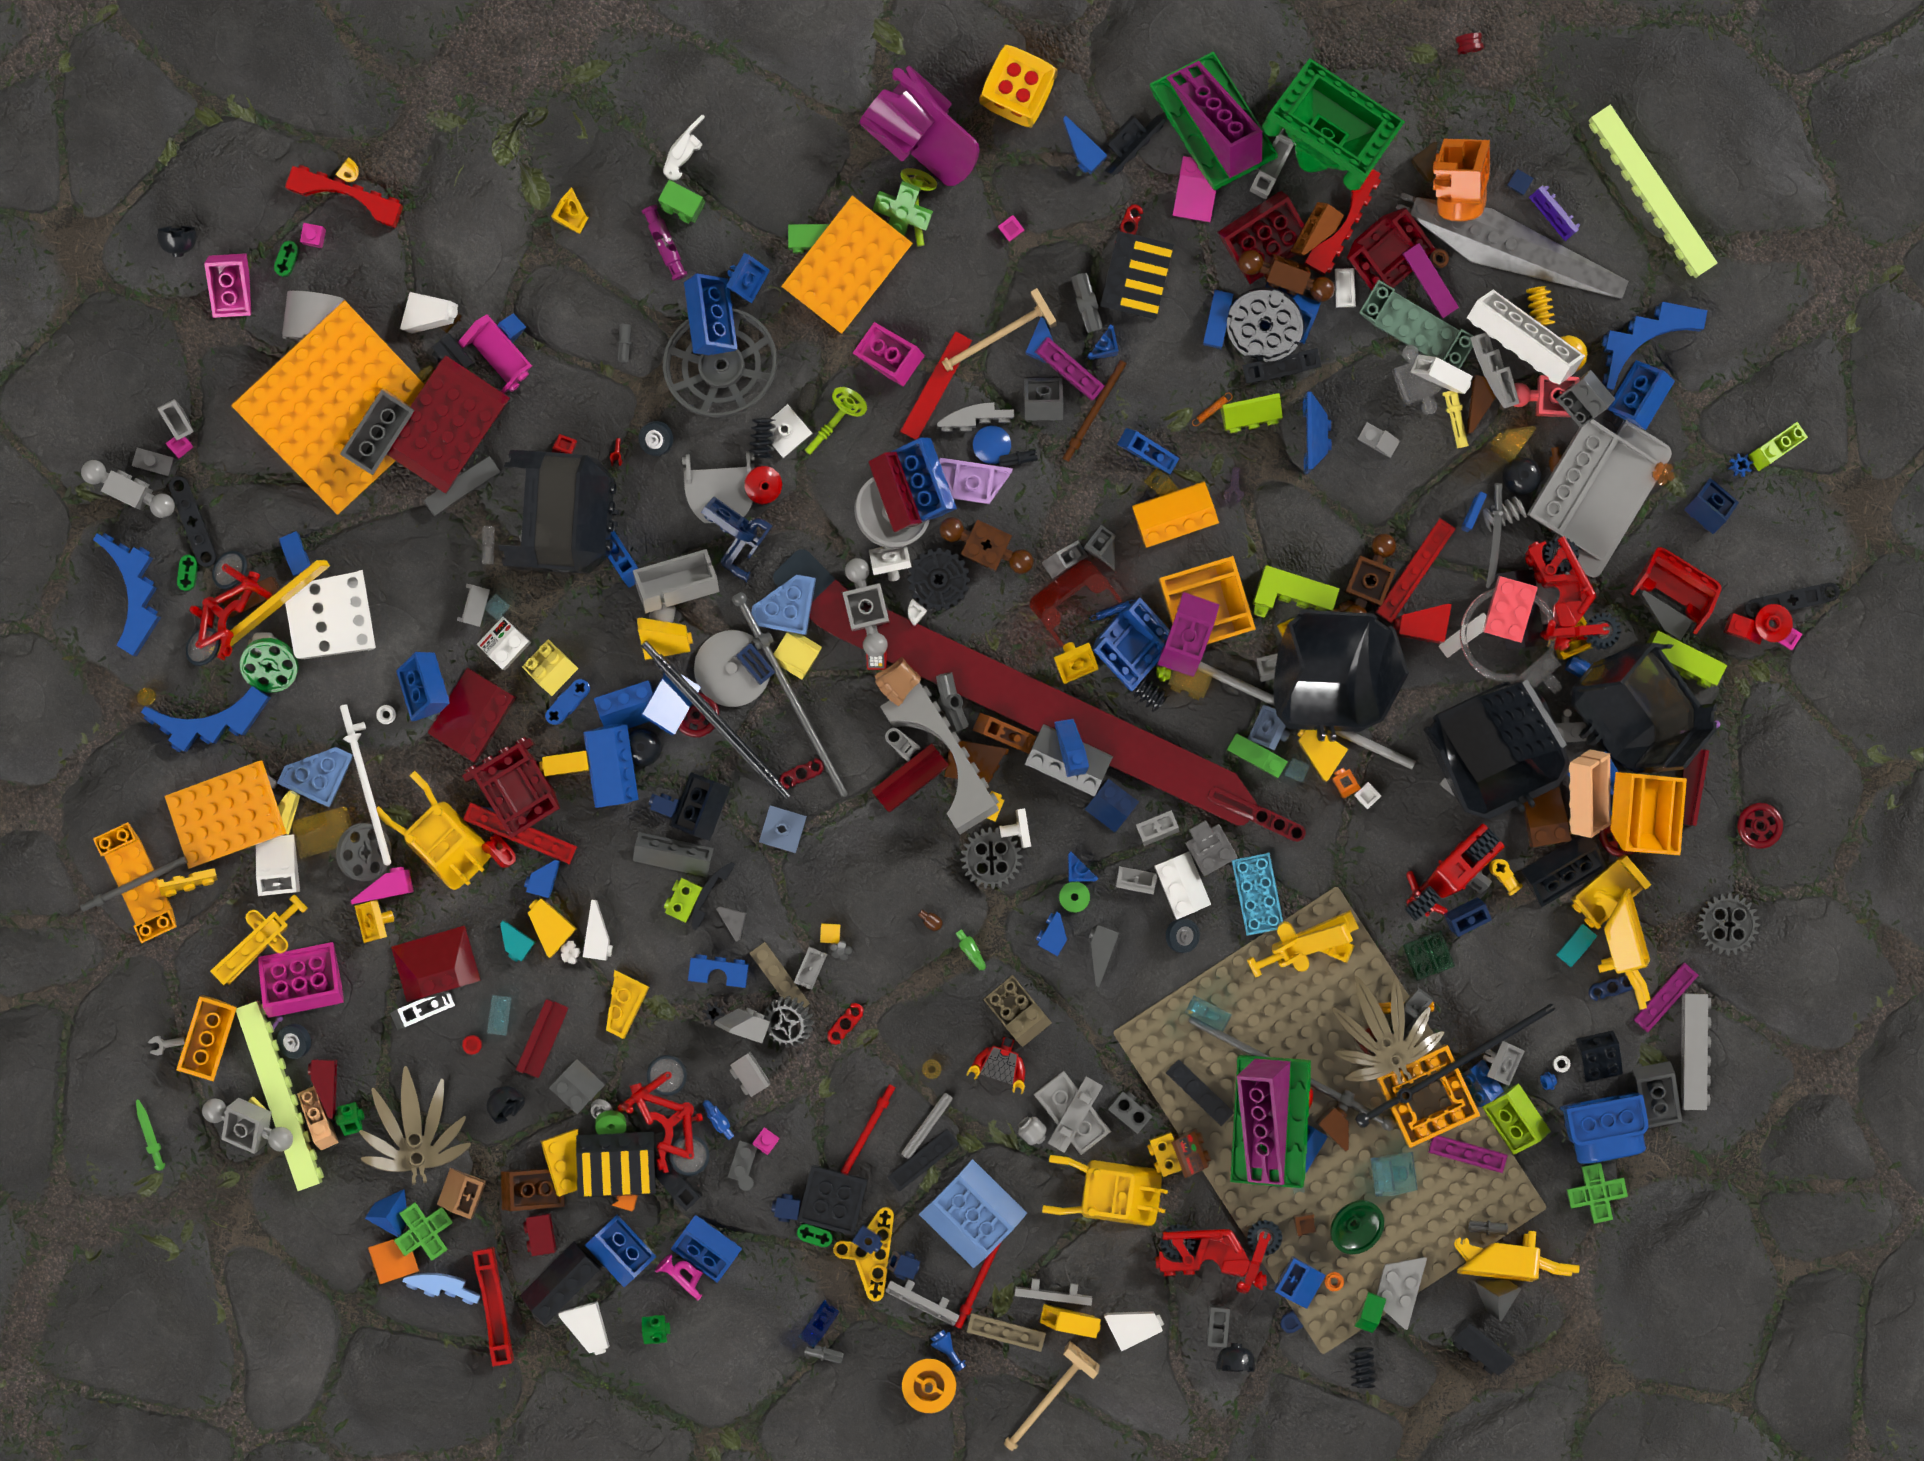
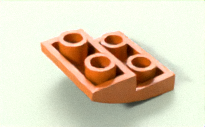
[368,1238,419,1284]

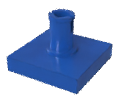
[726,253,770,303]

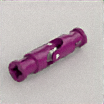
[642,204,688,281]

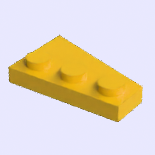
[157,868,218,897]
[606,970,649,1039]
[541,1129,578,1197]

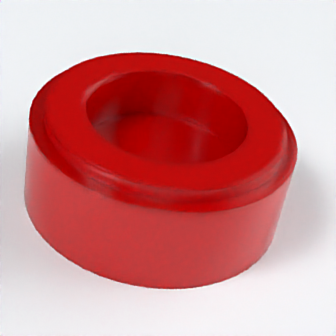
[462,1035,482,1055]

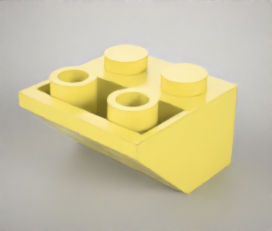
[522,639,578,696]

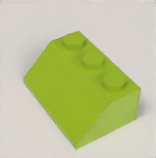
[1221,393,1283,434]
[1482,1083,1551,1155]

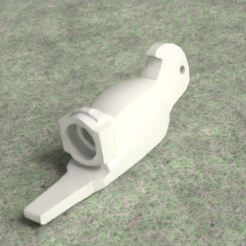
[663,115,705,181]

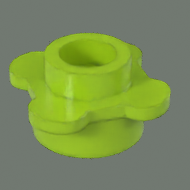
[1156,665,1171,682]

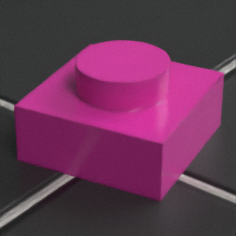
[998,215,1025,242]
[166,437,193,459]
[1778,628,1802,650]
[752,1127,780,1155]

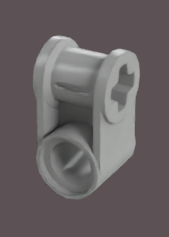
[885,728,921,762]

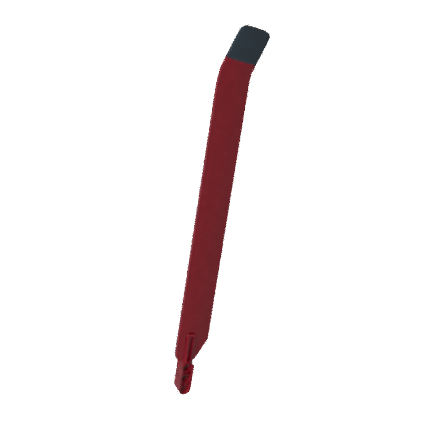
[773,549,1306,842]

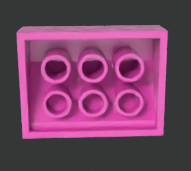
[258,942,344,1018]

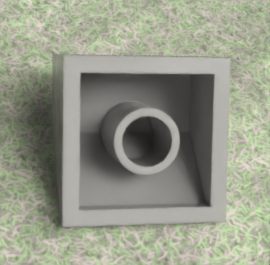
[714,1007,770,1043]
[730,1052,771,1097]

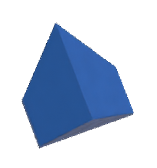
[1087,324,1118,360]
[1068,851,1098,882]
[365,1189,406,1237]

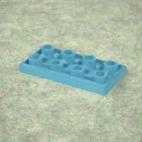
[1232,853,1283,936]

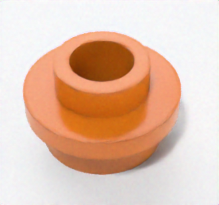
[1324,1272,1344,1291]

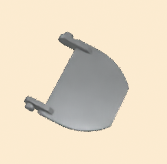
[682,451,755,523]

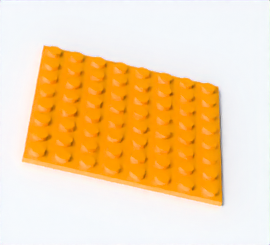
[231,300,425,515]

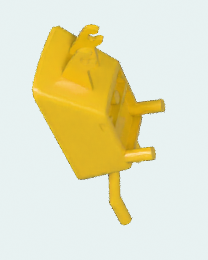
[376,771,491,890]
[1594,888,1651,1010]
[1042,1155,1168,1226]
[1454,1231,1580,1282]

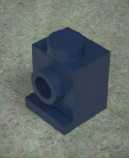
[649,793,680,818]
[852,1225,883,1254]

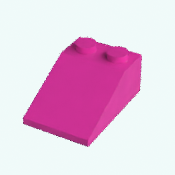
[1173,156,1216,222]
[204,253,251,318]
[853,322,925,387]
[351,867,414,904]

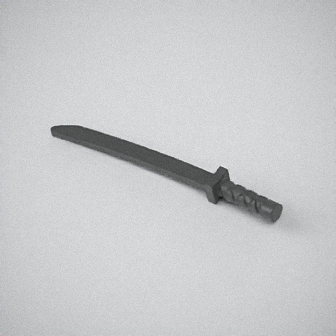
[1486,483,1504,588]

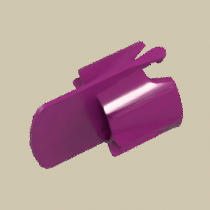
[859,65,979,186]

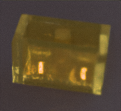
[1168,670,1212,700]

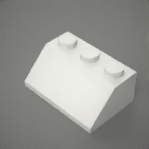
[1154,851,1211,919]

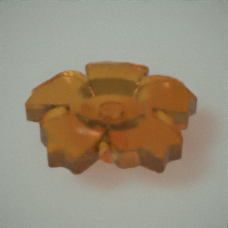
[1652,462,1675,486]

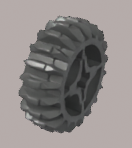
[763,996,814,1048]

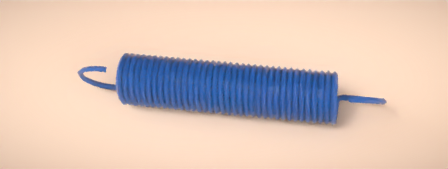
[1090,600,1135,621]

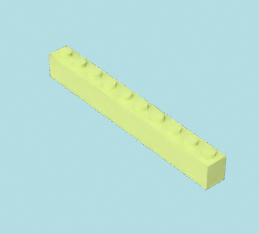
[1589,104,1717,278]
[236,1001,324,1191]

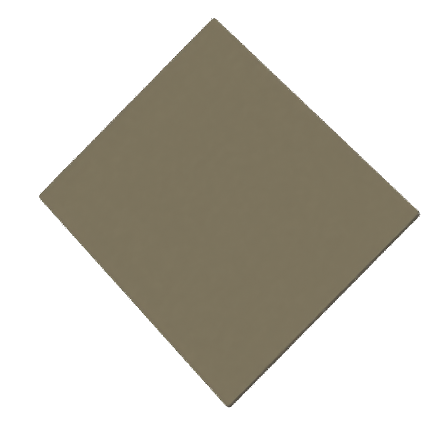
[1114,887,1546,1354]

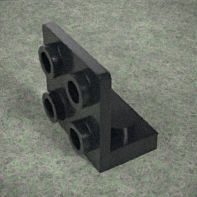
[1576,1030,1623,1082]

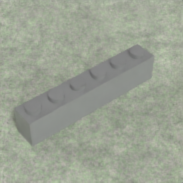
[1681,993,1711,1110]

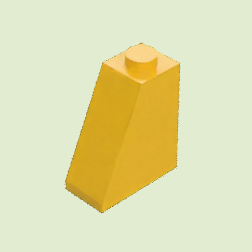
[637,618,693,660]
[1297,729,1348,782]
[540,751,589,777]
[528,898,577,958]
[1040,1304,1101,1338]

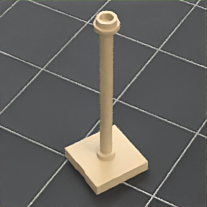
[942,288,1057,372]
[1004,1341,1100,1451]

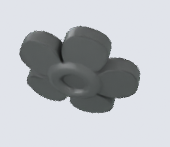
[830,941,852,960]

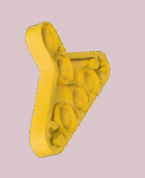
[833,1207,894,1301]

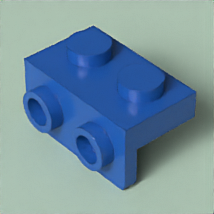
[1461,1059,1504,1107]

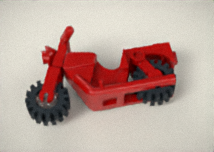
[1525,536,1621,652]
[1404,823,1505,921]
[1155,1220,1282,1293]

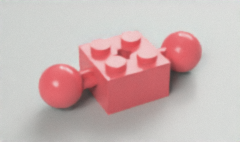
[1514,375,1579,418]

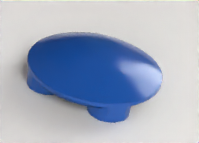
[973,426,1011,464]

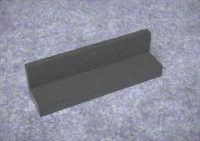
[633,832,714,877]

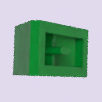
[1354,1292,1386,1333]

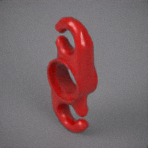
[1115,204,1143,242]
[827,1003,864,1045]

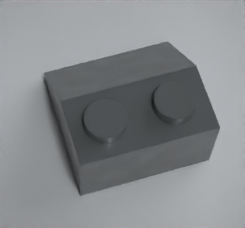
[1024,378,1063,421]
[549,1059,605,1114]

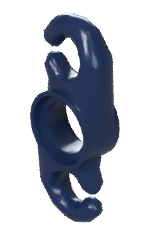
[1588,976,1633,1001]

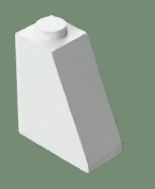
[400,292,458,334]
[1410,355,1473,394]
[559,1301,610,1355]
[1104,1311,1164,1351]

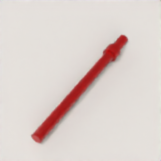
[840,1084,896,1174]
[954,1243,1001,1329]

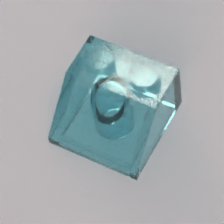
[1371,1152,1418,1197]

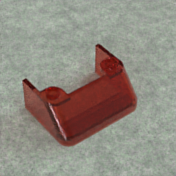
[1029,560,1122,648]

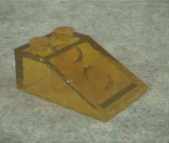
[291,807,355,859]

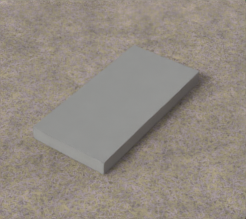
[1034,1071,1111,1155]

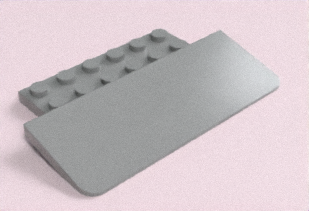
[1527,420,1672,577]

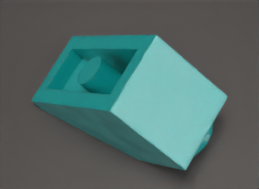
[500,920,536,962]

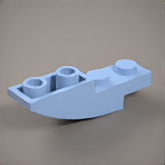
[402,1273,482,1305]

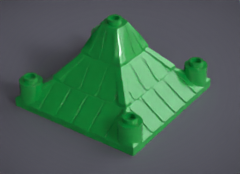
[1262,58,1405,190]

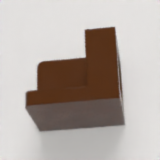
[1293,1212,1316,1236]

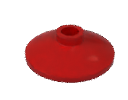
[744,466,782,504]
[1755,604,1793,642]

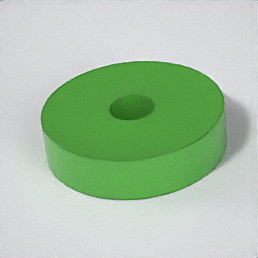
[1059,882,1090,912]
[595,1110,626,1134]

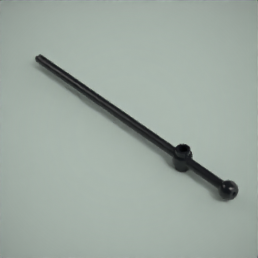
[1355,1004,1555,1128]

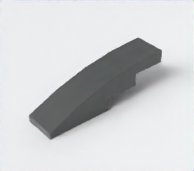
[424,456,500,517]
[1369,987,1433,1056]

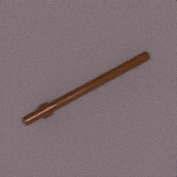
[1062,360,1127,462]

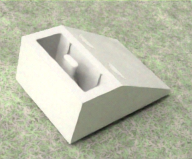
[256,835,300,896]

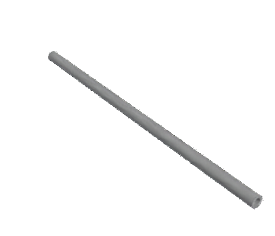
[1197,662,1416,770]

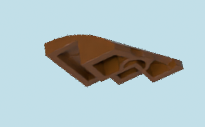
[945,741,1009,784]

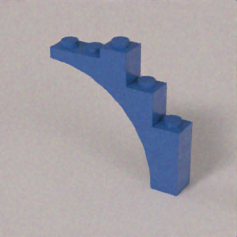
[1601,302,1708,392]
[93,533,161,657]
[141,686,271,752]

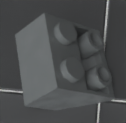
[1556,370,1615,428]

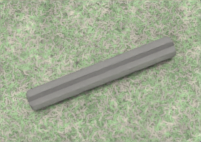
[902,1093,953,1159]

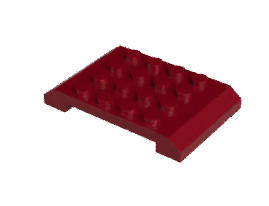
[386,356,510,494]

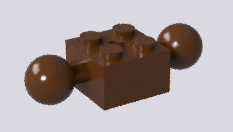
[1239,250,1335,301]
[939,517,1034,574]
[1344,534,1396,613]

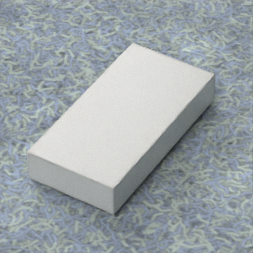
[1335,268,1356,308]

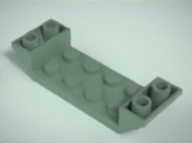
[1359,280,1473,369]

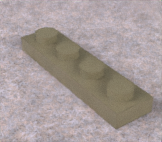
[750,942,810,1014]
[967,1313,1046,1352]

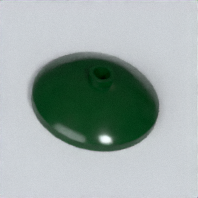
[1330,1200,1384,1255]

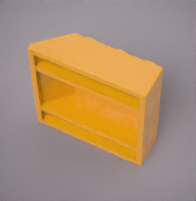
[1159,556,1256,645]
[1611,772,1687,855]

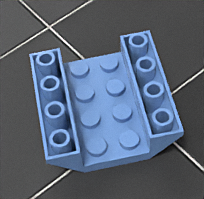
[919,1159,1027,1268]

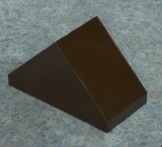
[1410,142,1437,183]

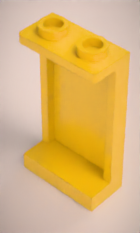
[1571,855,1651,929]

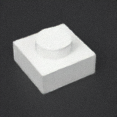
[1354,782,1381,809]

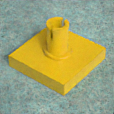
[1054,642,1099,684]
[355,900,394,943]

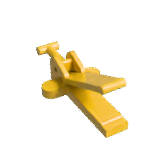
[210,894,308,985]
[1247,910,1359,977]

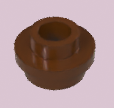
[1430,249,1449,268]

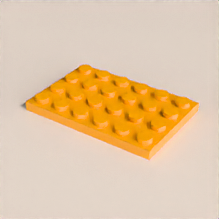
[781,195,913,334]
[165,760,287,869]

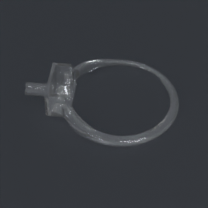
[1460,588,1563,694]

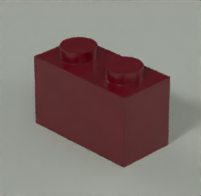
[524,1213,557,1256]

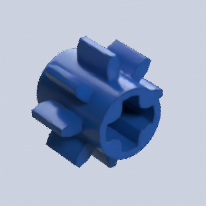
[1728,454,1753,478]

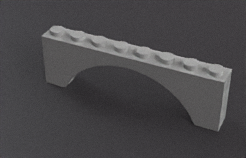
[880,682,999,834]

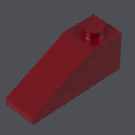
[308,1059,337,1119]

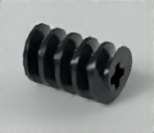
[749,418,776,458]
[1127,676,1169,712]
[1349,1347,1376,1388]

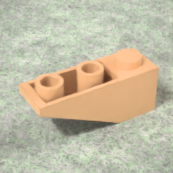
[297,1086,339,1150]

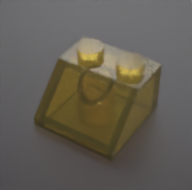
[1491,426,1536,462]

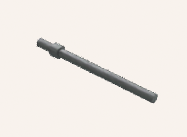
[80,856,188,912]

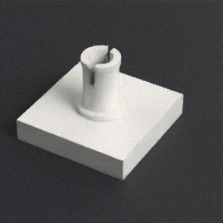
[769,404,813,458]
[869,546,911,581]
[999,808,1031,848]

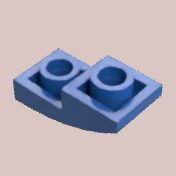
[279,531,310,577]

